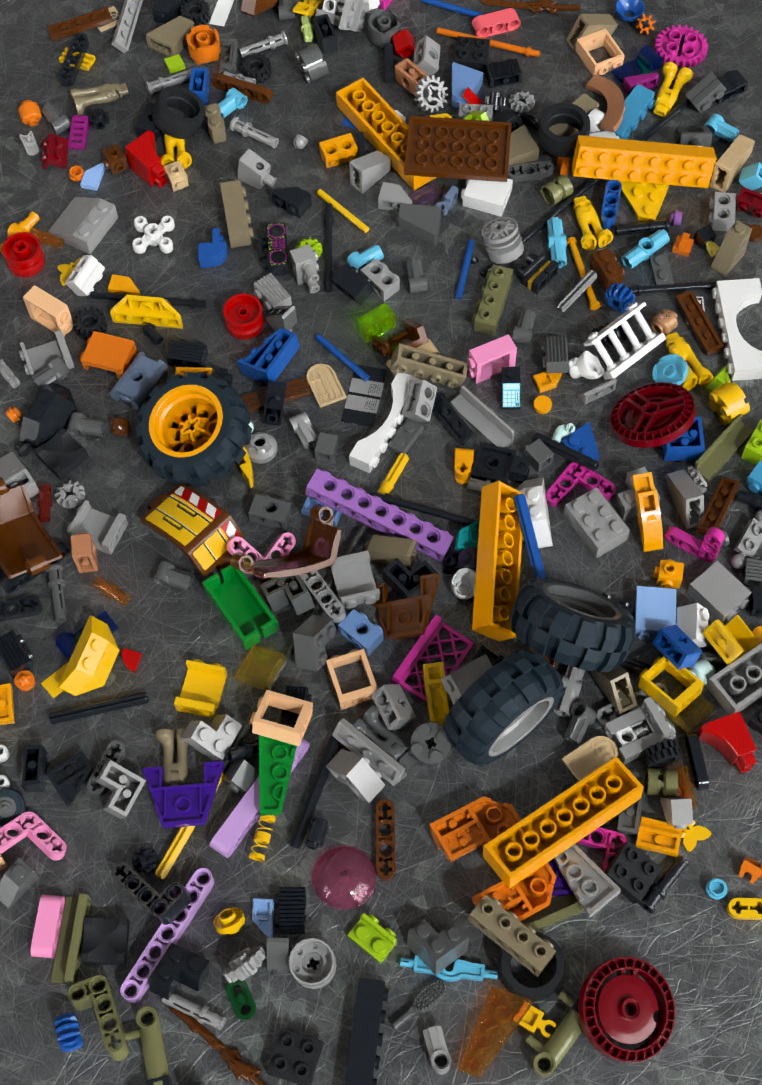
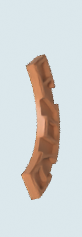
[586,75,625,133]

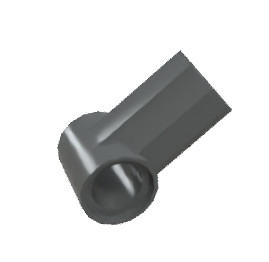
[278,0,296,20]
[41,103,71,135]
[406,258,428,293]
[512,309,536,345]
[32,357,71,389]
[66,412,106,437]
[153,561,195,591]
[563,701,597,745]

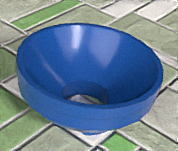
[615,0,645,22]

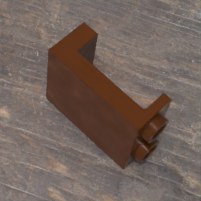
[372,318,429,360]

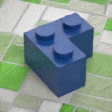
[662,416,705,461]

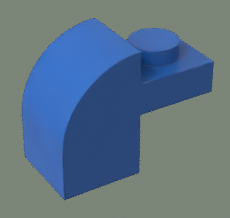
[198,228,228,268]

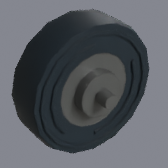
[0,788,26,825]

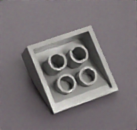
[47,197,118,254]

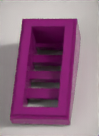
[622,73,659,96]
[68,115,90,150]

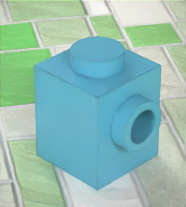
[739,162,762,190]

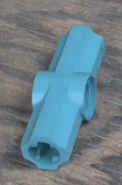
[547,217,567,268]
[621,229,670,269]

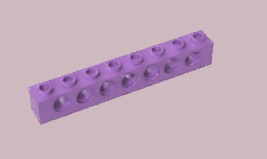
[305,469,454,562]

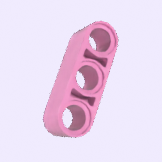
[31,894,65,958]

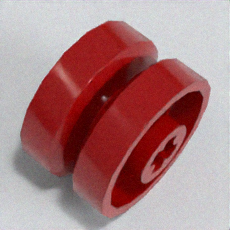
[2,232,45,278]
[223,293,264,340]

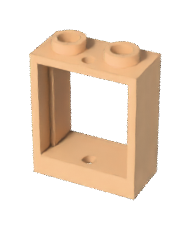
[575,28,625,76]
[23,285,74,336]
[326,649,378,710]
[250,690,313,746]

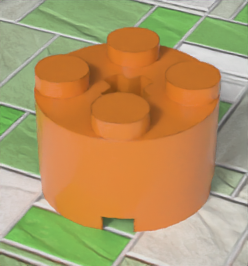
[186,25,221,64]

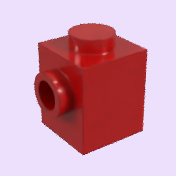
[392,28,415,59]

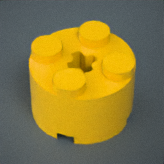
[707,381,750,425]

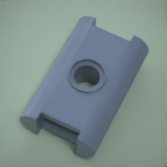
[109,352,168,410]

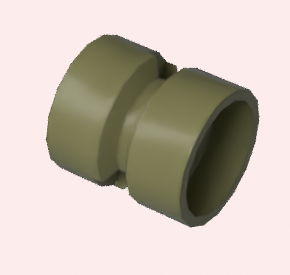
[541,175,573,206]
[645,768,678,797]

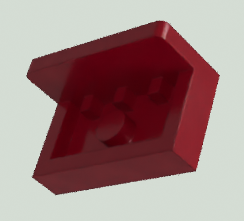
[40,133,69,169]
[735,187,762,218]

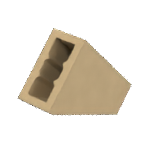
[709,134,755,192]

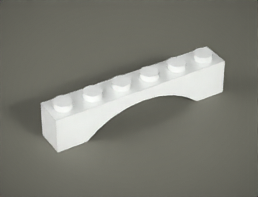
[349,373,419,473]

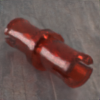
[37,484,53,523]

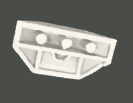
[516,477,553,548]

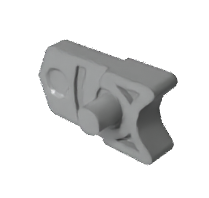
[19,131,39,156]

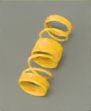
[249,815,276,861]

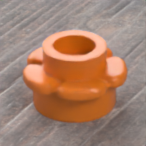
[69,165,85,181]
[5,406,22,423]

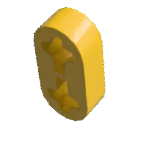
[727,898,762,920]

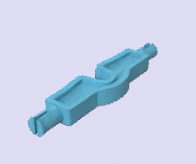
[400,955,498,982]

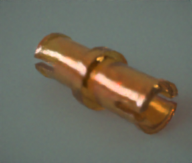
[29,228,64,249]
[93,577,131,607]
[675,766,698,809]

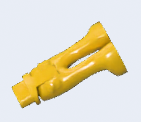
[653,62,693,117]
[161,134,192,169]
[573,196,613,250]
[665,332,713,391]

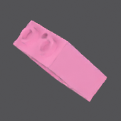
[467,334,517,384]

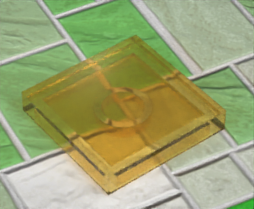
[234,645,286,691]
[663,683,715,734]

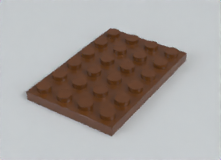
[404,116,512,182]

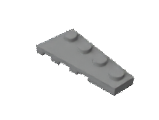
[553,844,621,918]

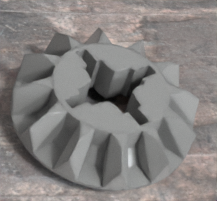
[509,90,535,112]
[687,465,708,493]
[55,480,85,508]

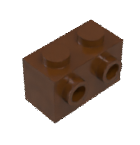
[590,248,625,291]

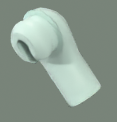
[552,423,575,443]

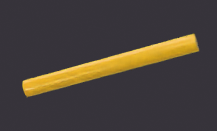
[317,189,369,233]

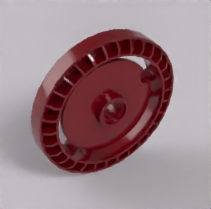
[610,382,696,448]
[578,957,675,1063]

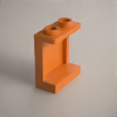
[80,331,137,379]

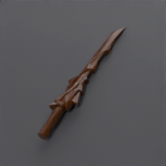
[480,0,580,16]
[168,1008,266,1085]

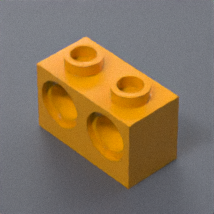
[319,133,358,168]

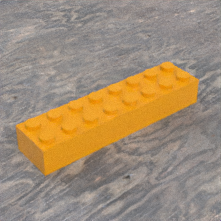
[336,77,437,191]
[572,135,717,188]
[472,481,523,642]
[483,756,644,889]

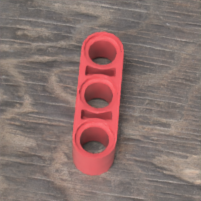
[472,8,521,38]

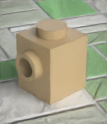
[163,161,189,192]

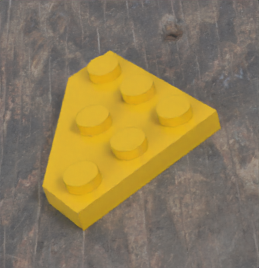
[618,180,669,222]

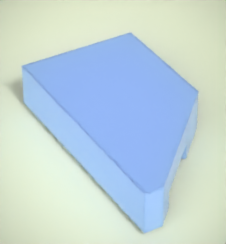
[80,162,106,191]
[252,898,275,938]

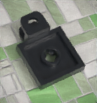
[471,443,530,485]

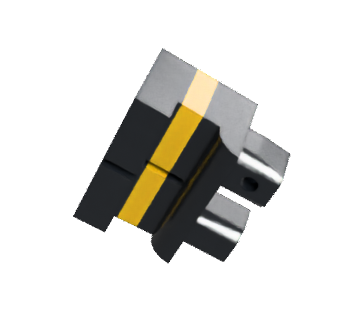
[516,252,559,295]

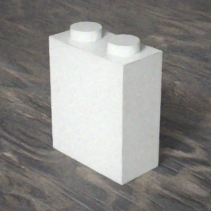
[461,179,513,217]

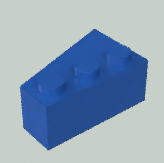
[237,328,300,385]

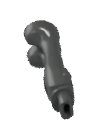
[353,705,417,772]

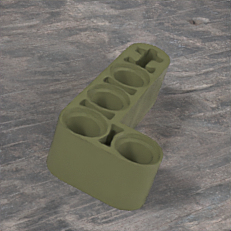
[67,975,129,1061]

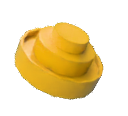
[213,907,246,935]

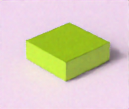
[164,54,185,74]

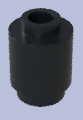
[303,817,329,850]

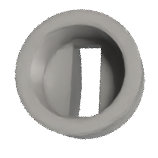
[293,134,308,149]

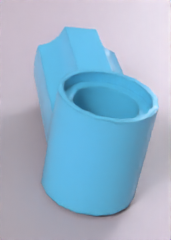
[218,88,248,118]
[704,114,739,143]
[347,245,384,274]

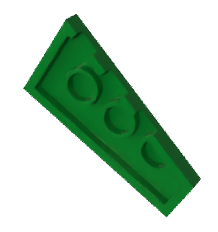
[259,735,297,816]

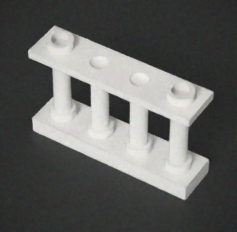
[583,302,666,380]

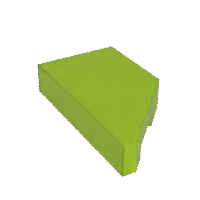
[705,365,731,393]

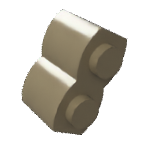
[205,103,227,144]

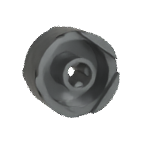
[368,9,401,49]
[294,44,329,84]
[411,721,455,764]

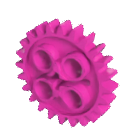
[654,24,708,69]

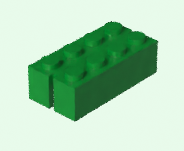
[202,565,279,650]

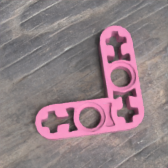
[226,532,296,580]
[0,812,67,860]

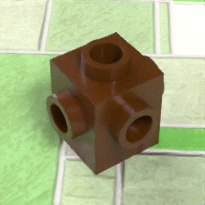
[102,144,128,175]

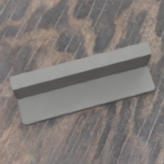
[451,385,514,448]
[332,718,407,786]

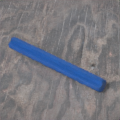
[514,494,546,579]

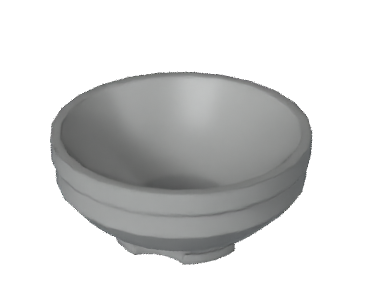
[244,432,278,464]

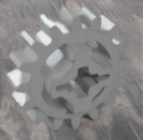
[413,75,448,113]
[222,945,267,983]

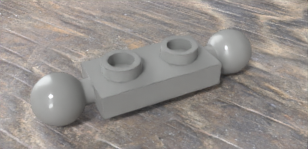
[731,509,762,569]

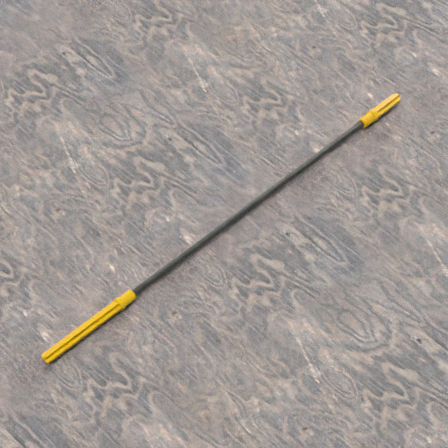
[154,453,409,880]

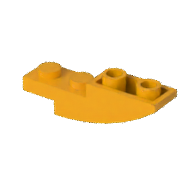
[631,472,663,552]

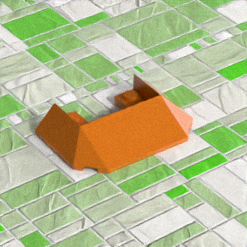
[429,796,556,921]

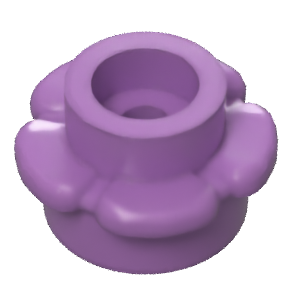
[670,209,683,227]

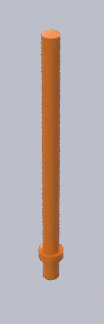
[437,27,540,58]

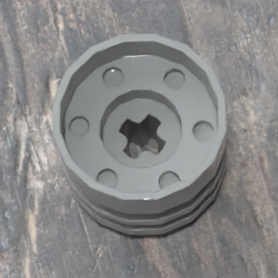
[482,217,524,264]
[289,938,337,990]

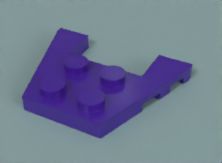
[143,761,224,829]

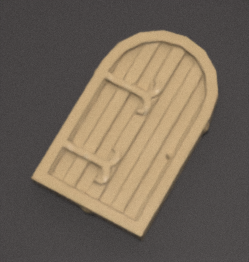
[306,363,347,408]
[562,736,618,781]

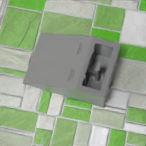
[0,452,40,498]

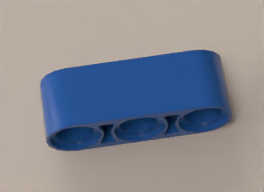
[600,180,622,229]

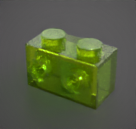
[356,302,396,343]

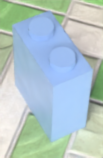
[634,586,676,640]

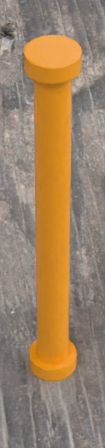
[566,237,601,310]

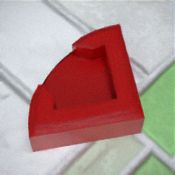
[122,648,142,673]

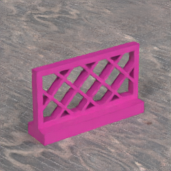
[390,615,474,704]

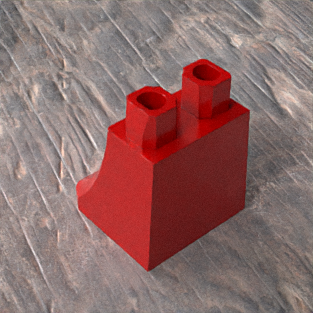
[125,130,167,188]
[697,711,757,774]

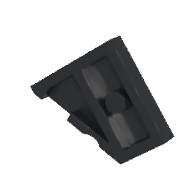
[46,751,93,808]

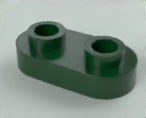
[226,979,257,1021]

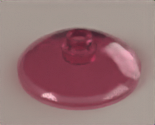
[313,846,376,910]

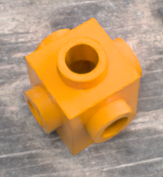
[653,559,684,589]

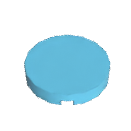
[652,354,689,385]

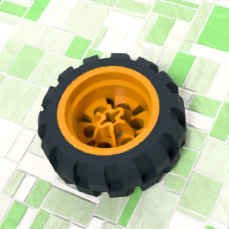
[136,372,252,487]

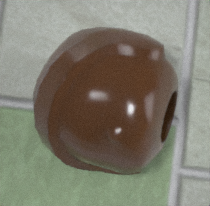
[111,417,130,437]

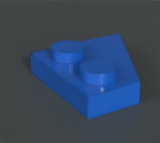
[561,422,600,461]

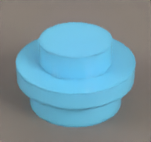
[706,878,728,900]

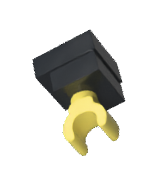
[693,225,720,257]

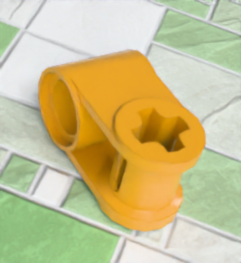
[454,448,474,485]

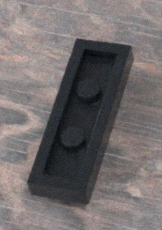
[432,392,476,445]

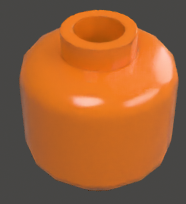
[18,100,42,126]

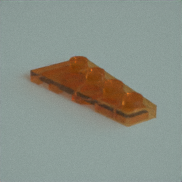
[458,986,533,1079]

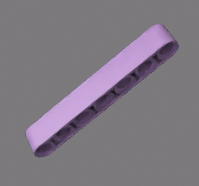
[210,739,310,858]
[120,868,214,1004]

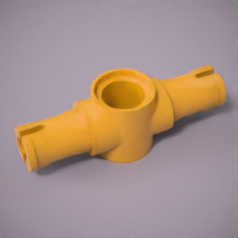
[0,211,40,254]

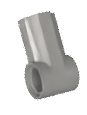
[288,411,318,449]
[422,1026,451,1075]

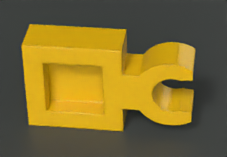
[514,1002,556,1039]

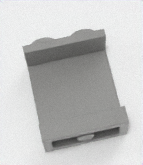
[19,330,74,377]
[67,500,128,555]
[330,550,380,609]

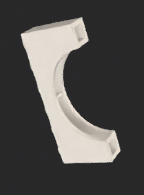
[712,278,762,381]

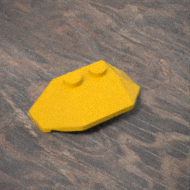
[110,295,183,329]
[58,616,119,696]

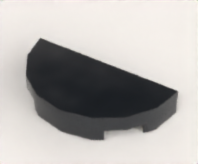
[357,132,366,157]

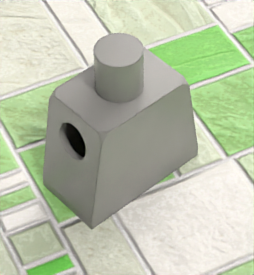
[237,148,277,189]

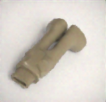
[69,82,129,116]
[156,728,188,787]

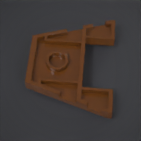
[374,573,440,641]

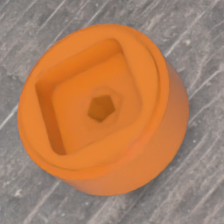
[14,670,36,691]

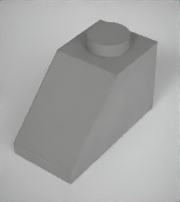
[378,182,413,212]
[660,796,693,829]

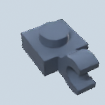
[435,185,459,216]

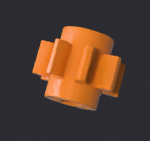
[636,14,656,34]

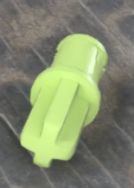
[301,15,314,42]

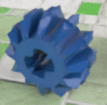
[604,282,636,313]
[54,1012,83,1052]

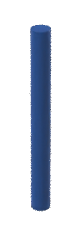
[422,0,483,18]
[455,239,475,300]
[315,334,370,382]

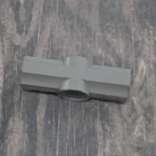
[554,665,585,718]

